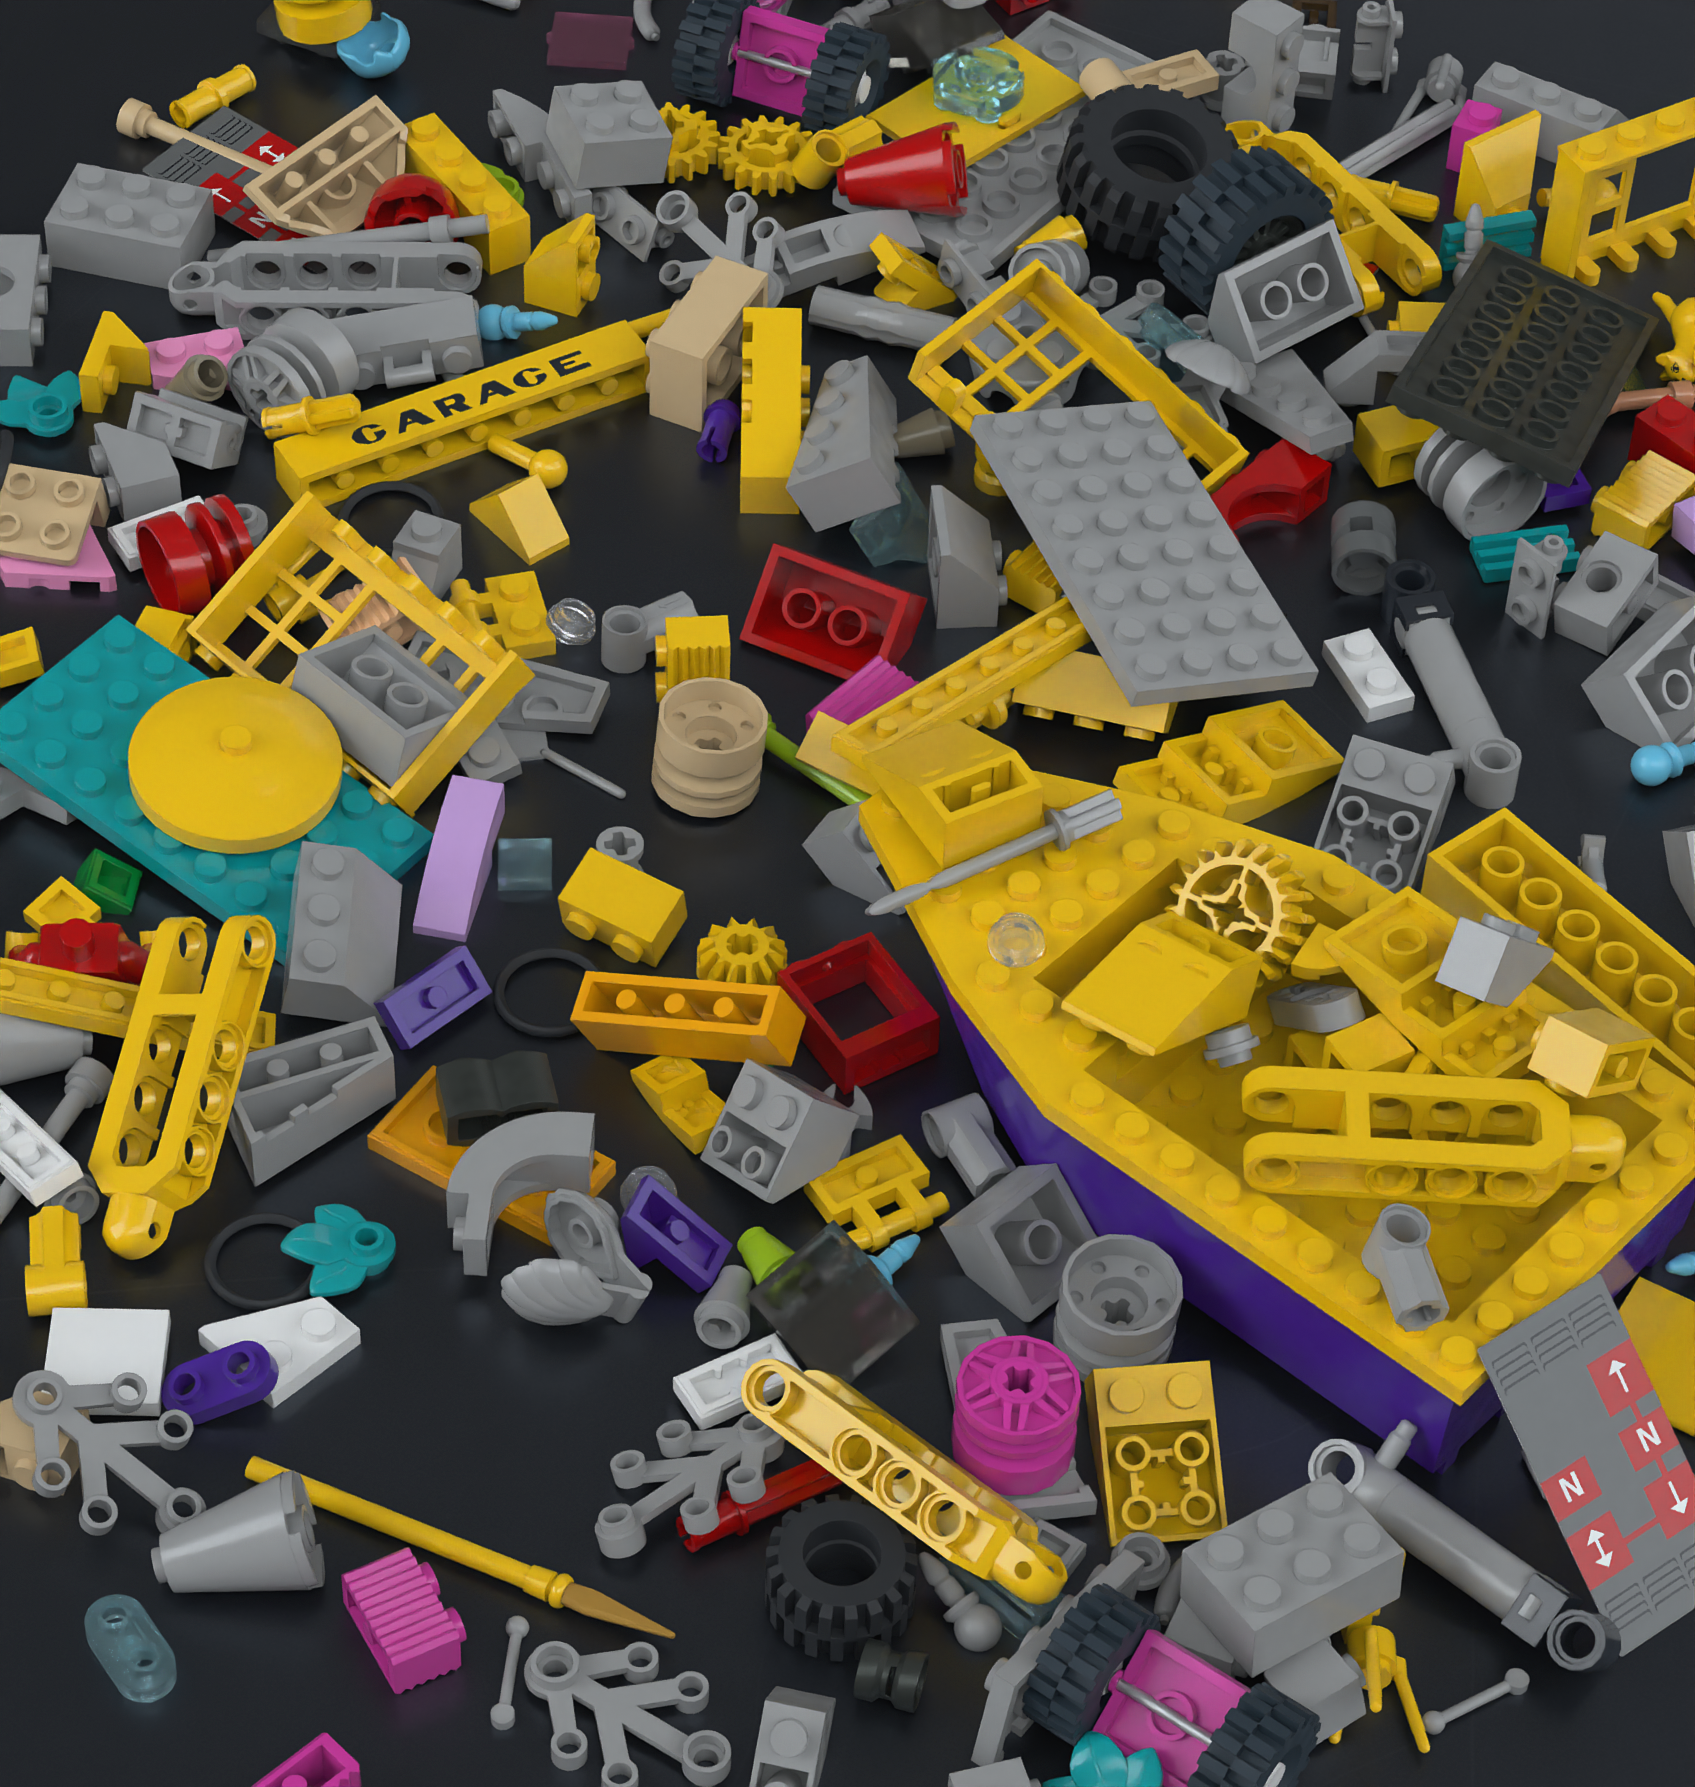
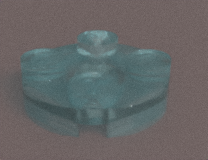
[933,47,1025,124]

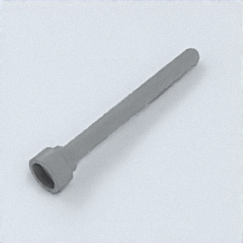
[0,1057,114,1225]

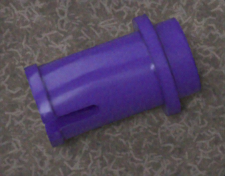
[696,399,741,462]

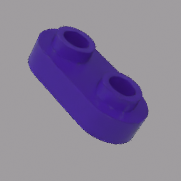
[161,1340,279,1425]

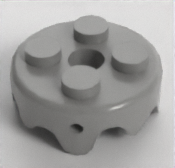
[969,300,1089,404]

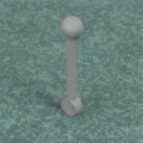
[490,1615,529,1730]
[1422,1668,1529,1735]

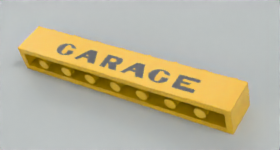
[274,320,650,507]

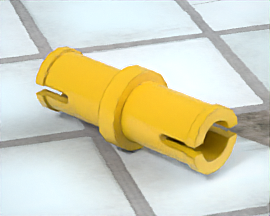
[169,64,256,129]

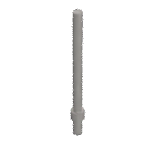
[207,214,490,263]

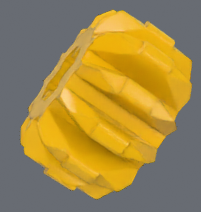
[696,917,787,986]

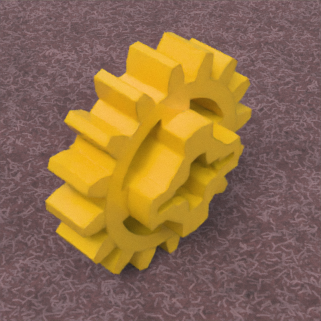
[658,102,720,183]
[718,115,813,197]

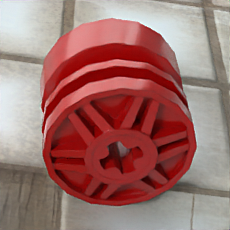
[136,494,255,616]

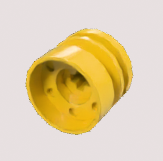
[273,0,373,45]

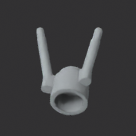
[1391,54,1467,131]

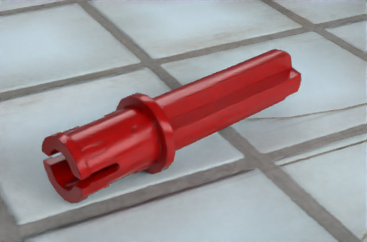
[676,1459,843,1553]

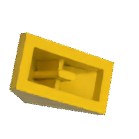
[469,474,569,566]

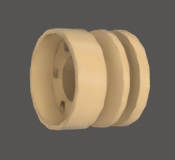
[651,677,768,818]

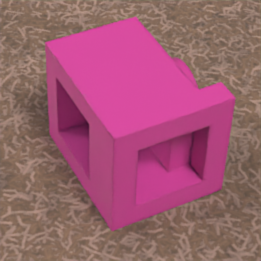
[1446,99,1503,173]

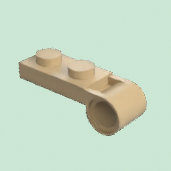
[1079,49,1219,100]

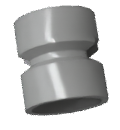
[1008,238,1090,295]

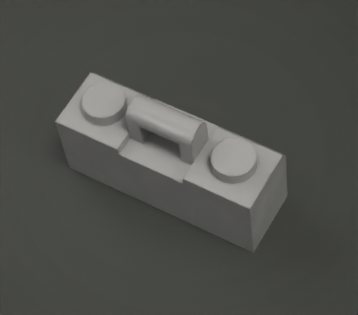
[329,295,484,390]

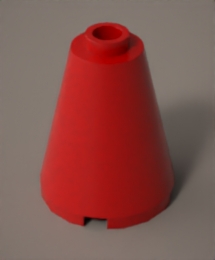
[837,121,968,217]

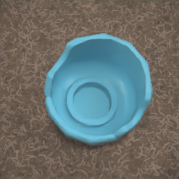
[335,12,410,78]

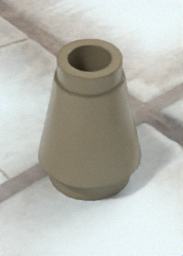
[165,354,228,402]
[893,407,955,459]

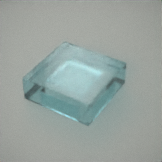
[498,838,552,890]

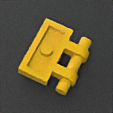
[449,570,556,659]
[804,1134,950,1256]

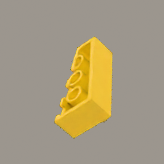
[740,307,810,514]

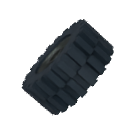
[1158,146,1334,316]

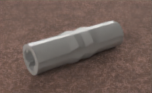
[808,285,957,350]

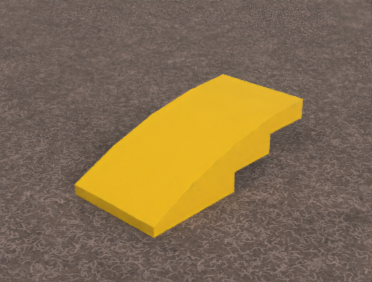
[1112,700,1344,824]
[1324,886,1548,1079]

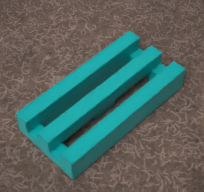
[1438,210,1537,271]
[1469,524,1580,583]

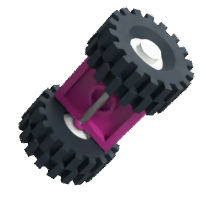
[672,0,891,135]
[1022,1583,1321,1787]

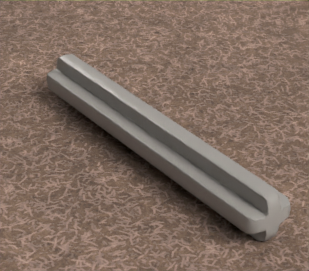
[1335,99,1461,194]

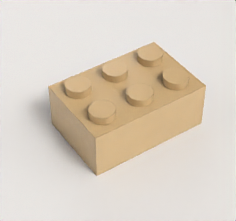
[645,256,768,433]

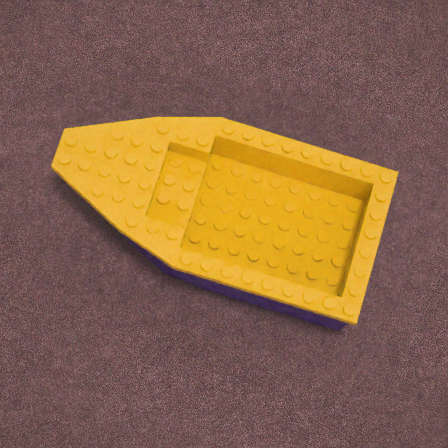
[858,770,1695,1474]

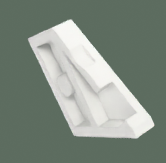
[198,1296,361,1409]

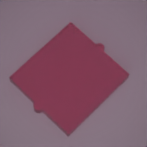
[547,12,634,70]

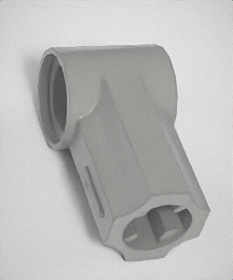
[601,591,698,673]
[921,1093,1017,1199]
[1361,1203,1450,1332]

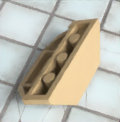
[243,95,408,237]

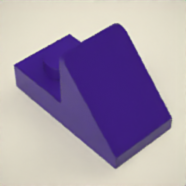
[620,1174,733,1293]

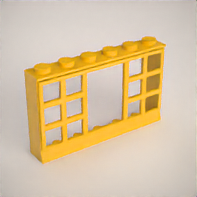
[1540,97,1695,287]
[908,258,1249,496]
[186,490,535,818]

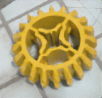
[1164,838,1316,990]

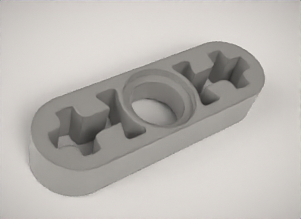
[1267,982,1366,1033]

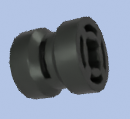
[853,1638,929,1713]

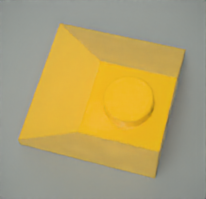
[1453,109,1542,235]

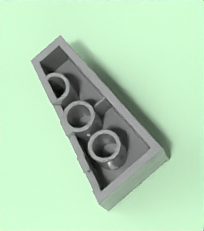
[786,355,901,532]

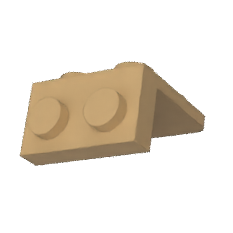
[0,463,110,566]

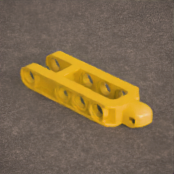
[1225,120,1442,317]
[88,915,276,1260]
[1242,1065,1627,1208]
[741,1359,1068,1605]

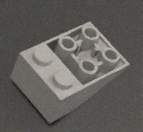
[1314,734,1456,894]

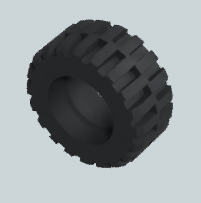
[1056,84,1239,262]

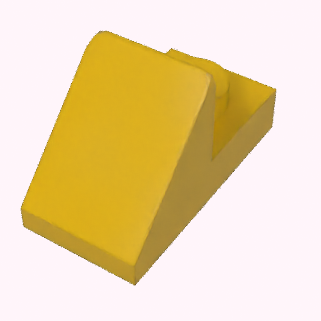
[869,232,958,310]
[79,311,152,414]

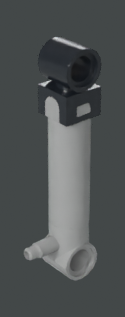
[1380,559,1522,809]
[1308,1419,1621,1673]

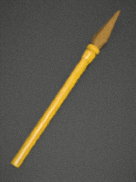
[245,1456,675,1639]

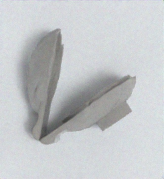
[1165,339,1251,450]
[501,1188,653,1325]

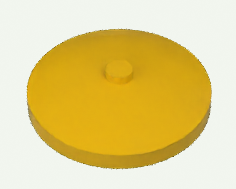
[128,677,343,854]

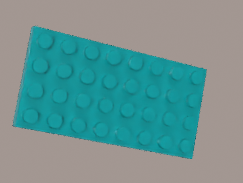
[0,615,434,966]

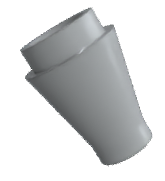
[694,1265,753,1349]

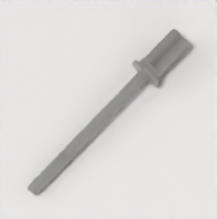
[865,789,1123,916]

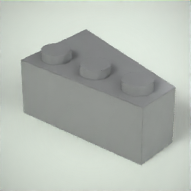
[227,1016,396,1187]

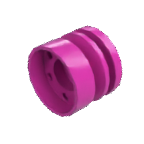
[951,1335,1082,1496]

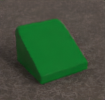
[73,848,142,915]

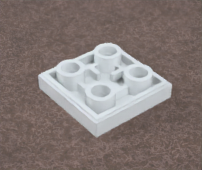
[41,1307,171,1416]

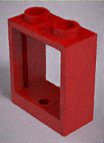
[777,932,940,1095]

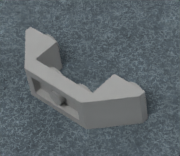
[1323,330,1427,407]

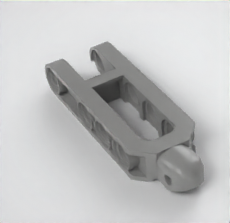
[168,241,483,340]

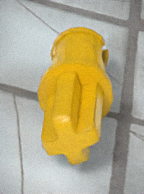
[1352,174,1440,222]
[261,393,361,439]

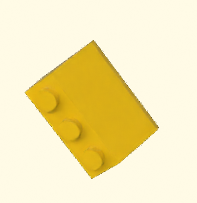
[1012,651,1178,741]

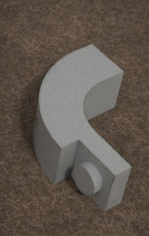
[446,1112,595,1276]

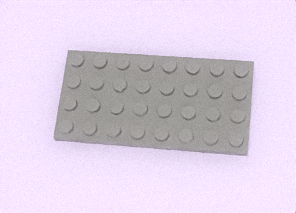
[832,10,1192,280]
[970,400,1319,707]

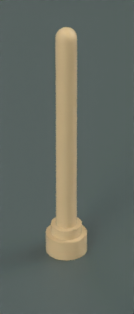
[116,98,272,173]

